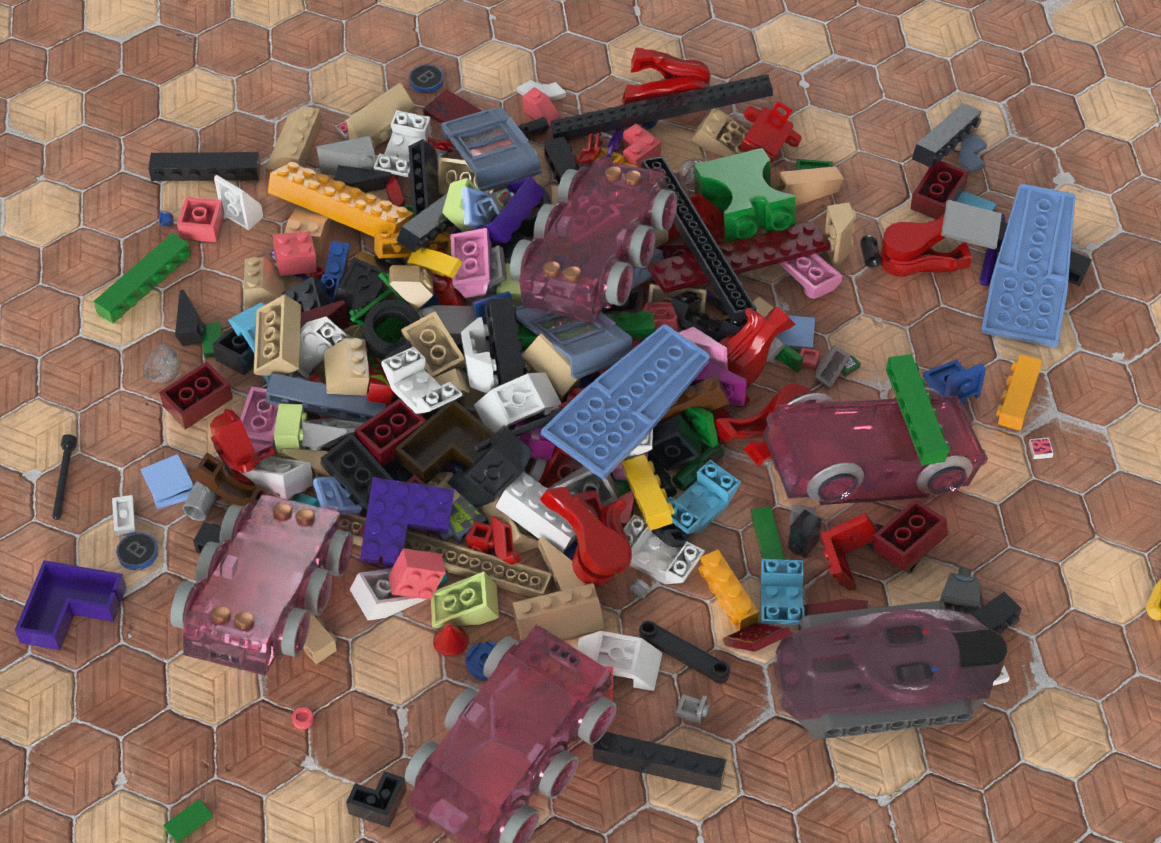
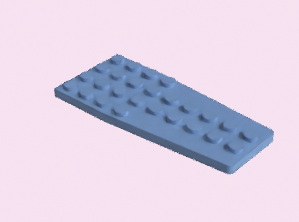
[981,184,1075,348]
[541,325,710,480]

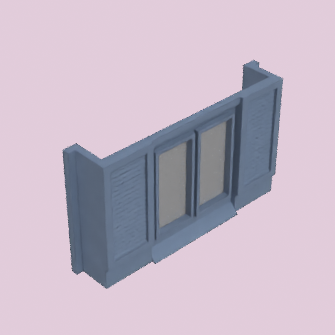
[441,107,542,192]
[516,291,632,379]

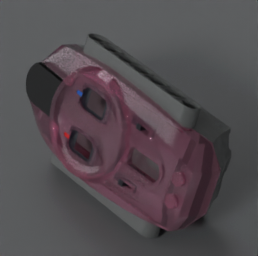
[773,601,1007,739]

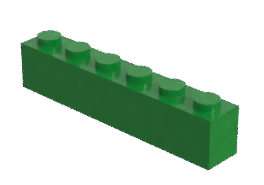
[93,233,191,324]
[886,354,950,466]

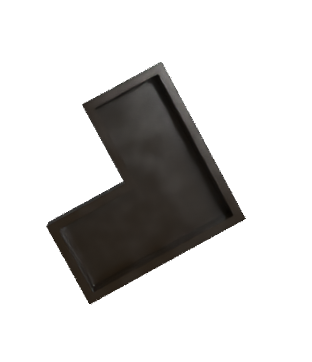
[395,400,495,484]

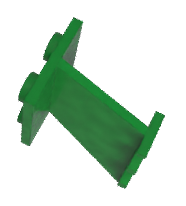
[349,271,408,326]

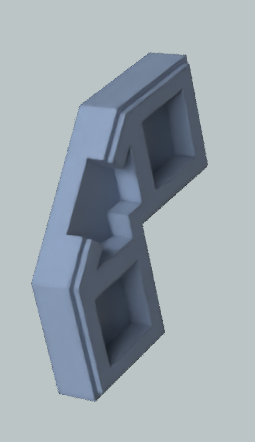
[958,134,987,174]

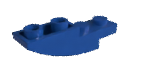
[321,241,351,304]

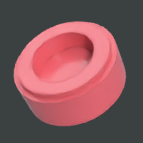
[292,707,314,730]

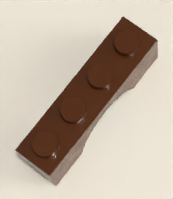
[656,375,729,425]
[191,452,276,520]

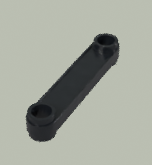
[639,620,730,684]

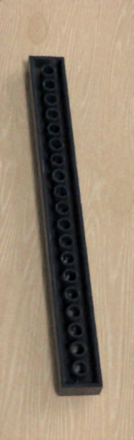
[551,74,773,140]
[641,156,757,322]

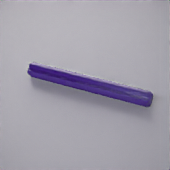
[979,214,1005,286]

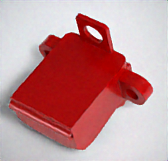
[740,101,802,165]
[210,409,276,473]

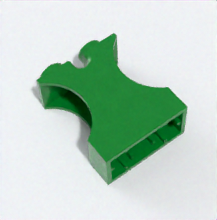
[694,148,795,243]

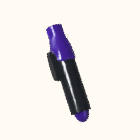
[707,291,728,315]

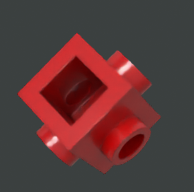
[466,521,494,555]

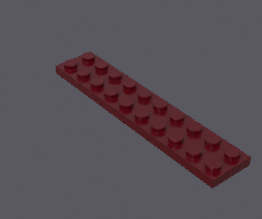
[647,221,831,294]

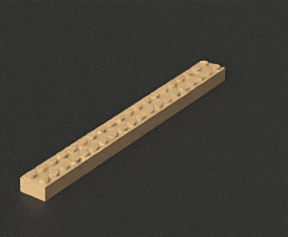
[313,506,552,598]

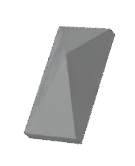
[814,345,850,388]

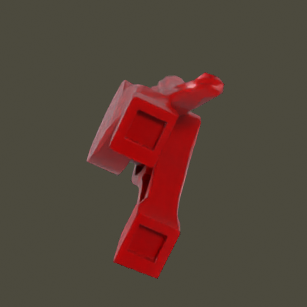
[622,48,711,105]
[881,201,972,277]
[719,307,796,388]
[714,383,817,472]
[540,487,632,587]

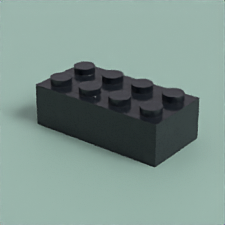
[320,433,393,517]

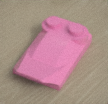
[451,228,492,298]
[779,253,843,299]
[240,386,278,455]

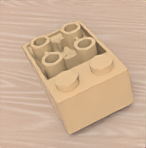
[691,108,748,157]

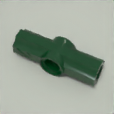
[672,443,725,491]

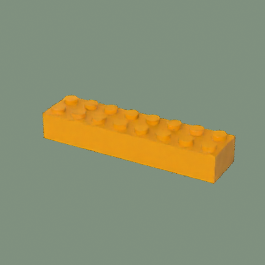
[268,162,413,237]

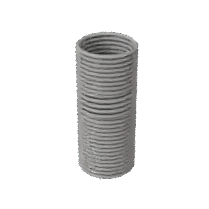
[182,460,231,521]

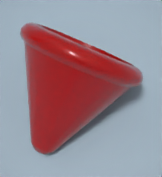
[433,623,469,656]

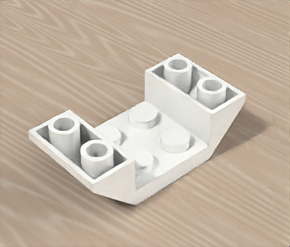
[374,110,431,177]
[286,317,351,380]
[461,317,498,393]
[381,347,462,414]
[474,373,563,433]
[623,515,705,584]
[575,631,662,691]

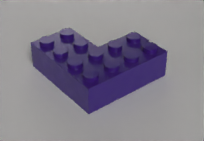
[453,176,545,247]
[360,477,454,567]
[15,560,127,650]

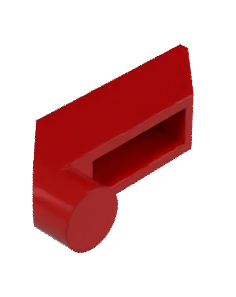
[386,175,405,207]
[491,516,521,565]

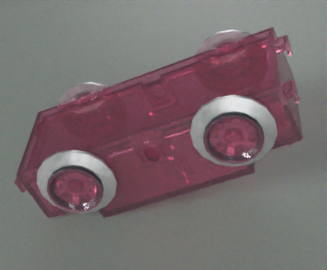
[763,388,988,505]

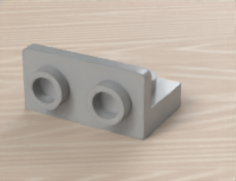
[487,245,507,293]

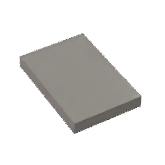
[941,200,1002,249]

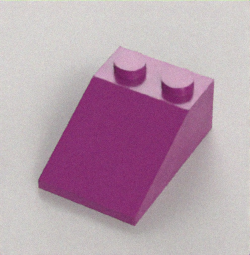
[688,361,747,407]
[509,416,555,460]

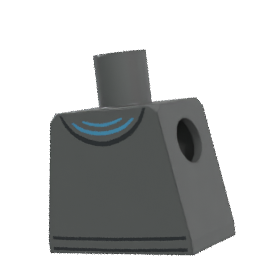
[940,567,981,616]

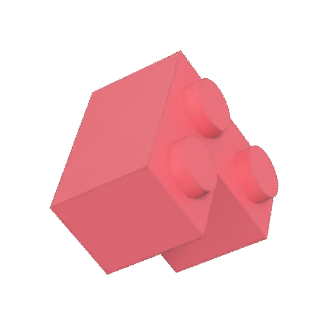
[623,123,661,172]

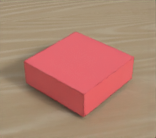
[800,347,820,370]

